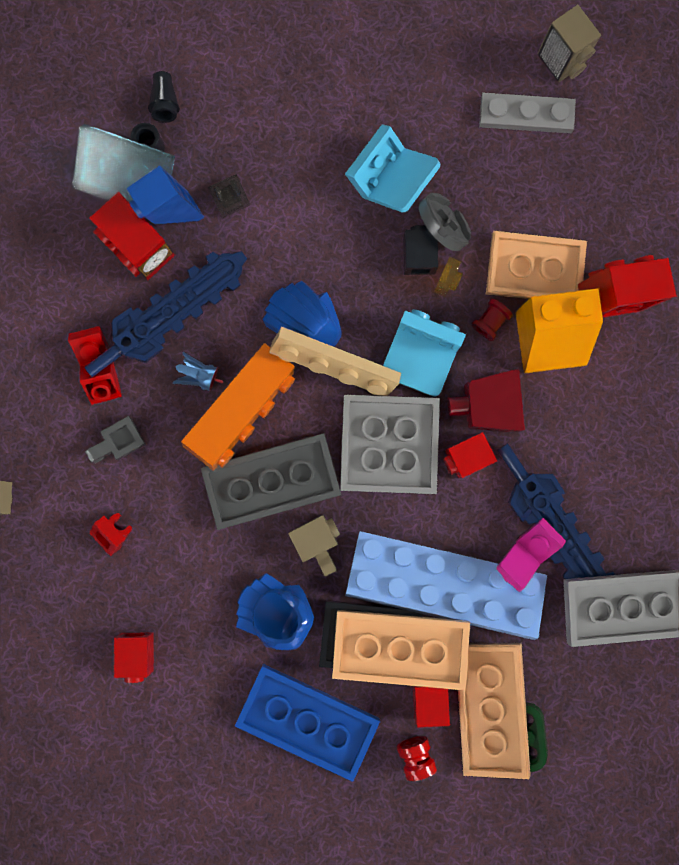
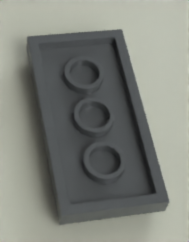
[201,433,341,530]

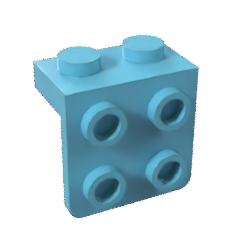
[345,124,441,213]
[383,309,466,397]

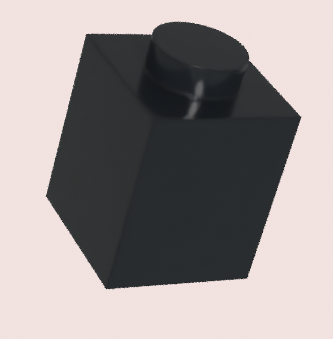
[403,225,438,275]

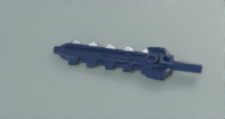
[84,251,247,377]
[497,443,615,579]

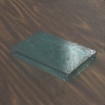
[72,124,175,202]

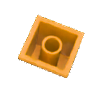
[515,289,603,374]

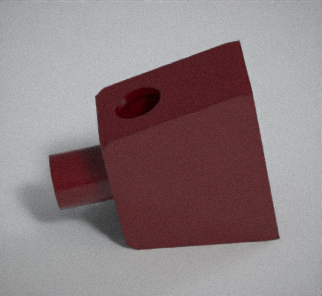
[448,369,525,432]

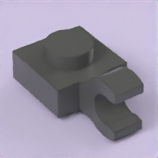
[85,416,146,464]

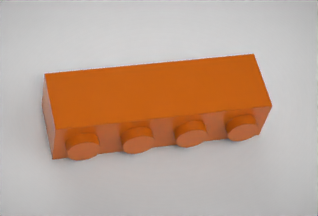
[181,343,295,471]

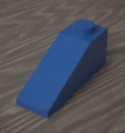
[126,166,204,224]

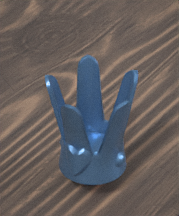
[173,352,223,391]

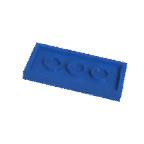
[235,664,380,782]

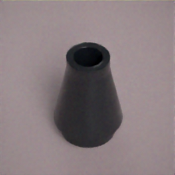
[148,71,180,123]

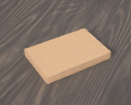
[486,231,587,299]

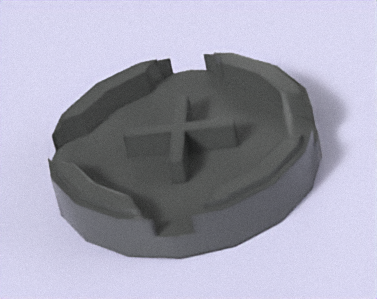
[419,192,471,251]

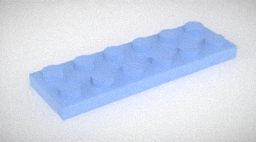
[345,531,547,640]

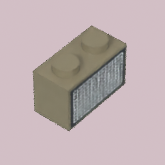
[538,4,601,82]

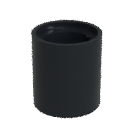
[130,123,165,162]

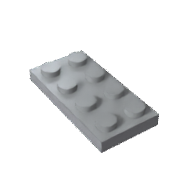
[563,570,679,647]

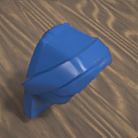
[263,281,342,347]
[236,573,314,650]

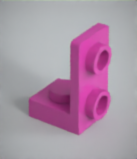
[497,518,566,592]

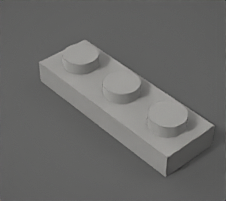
[479,93,576,133]

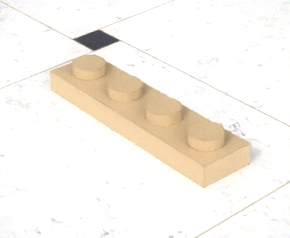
[269,326,401,396]

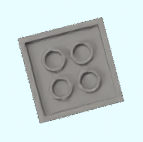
[340,395,440,494]

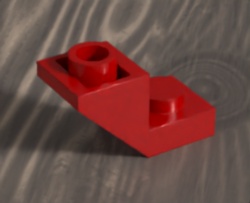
[68,326,122,405]

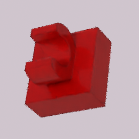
[89,513,132,556]

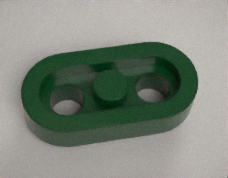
[525,702,548,772]

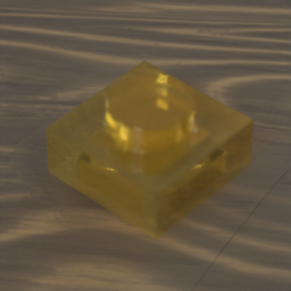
[434,257,463,297]

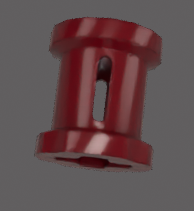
[471,299,513,341]

